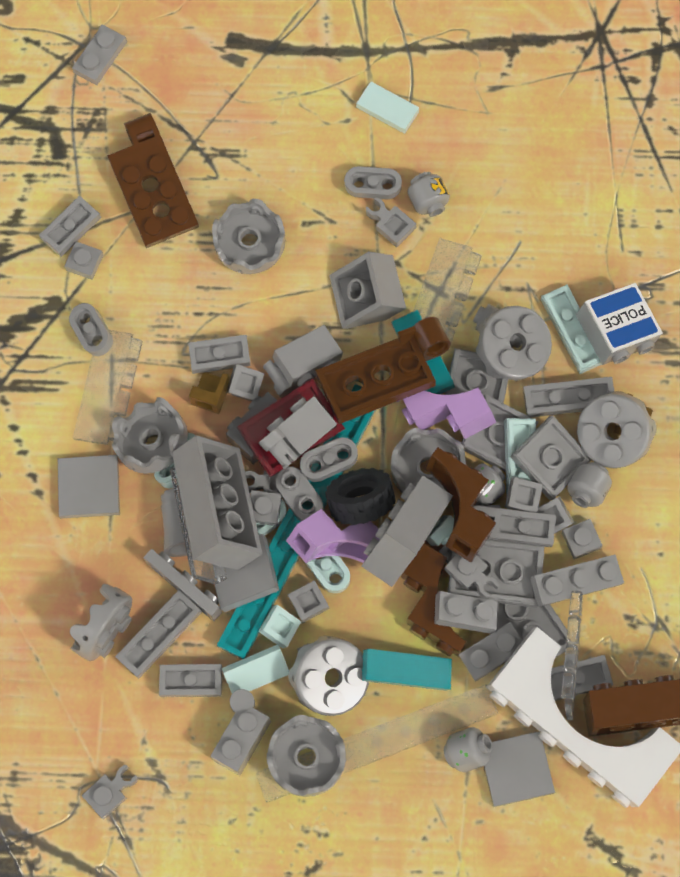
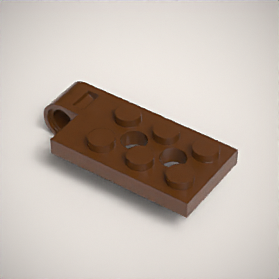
[107,113,199,248]
[315,317,451,424]

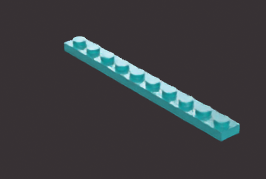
[217,384,376,659]

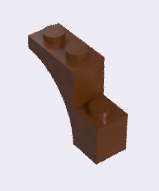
[425,447,496,563]
[401,543,466,657]

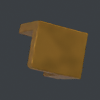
[189,372,230,414]

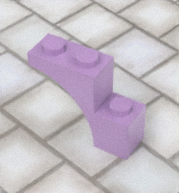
[389,373,497,439]
[286,509,379,563]

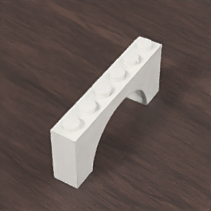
[486,627,680,808]

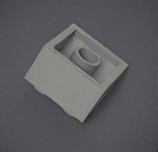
[329,251,406,329]

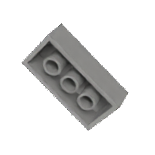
[172,435,263,570]

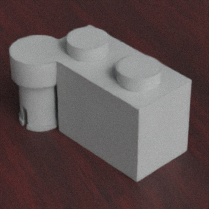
[263,325,343,398]
[259,396,337,469]
[210,689,271,776]

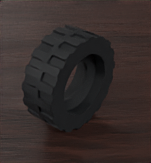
[325,468,396,525]

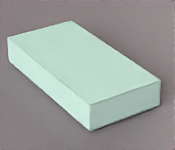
[356,82,419,134]
[221,644,289,694]

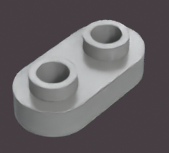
[344,166,402,199]
[69,303,113,356]
[300,438,358,482]
[276,467,323,522]

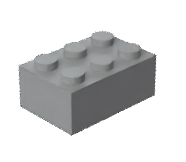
[362,475,453,587]

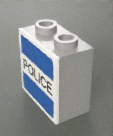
[576,283,663,365]

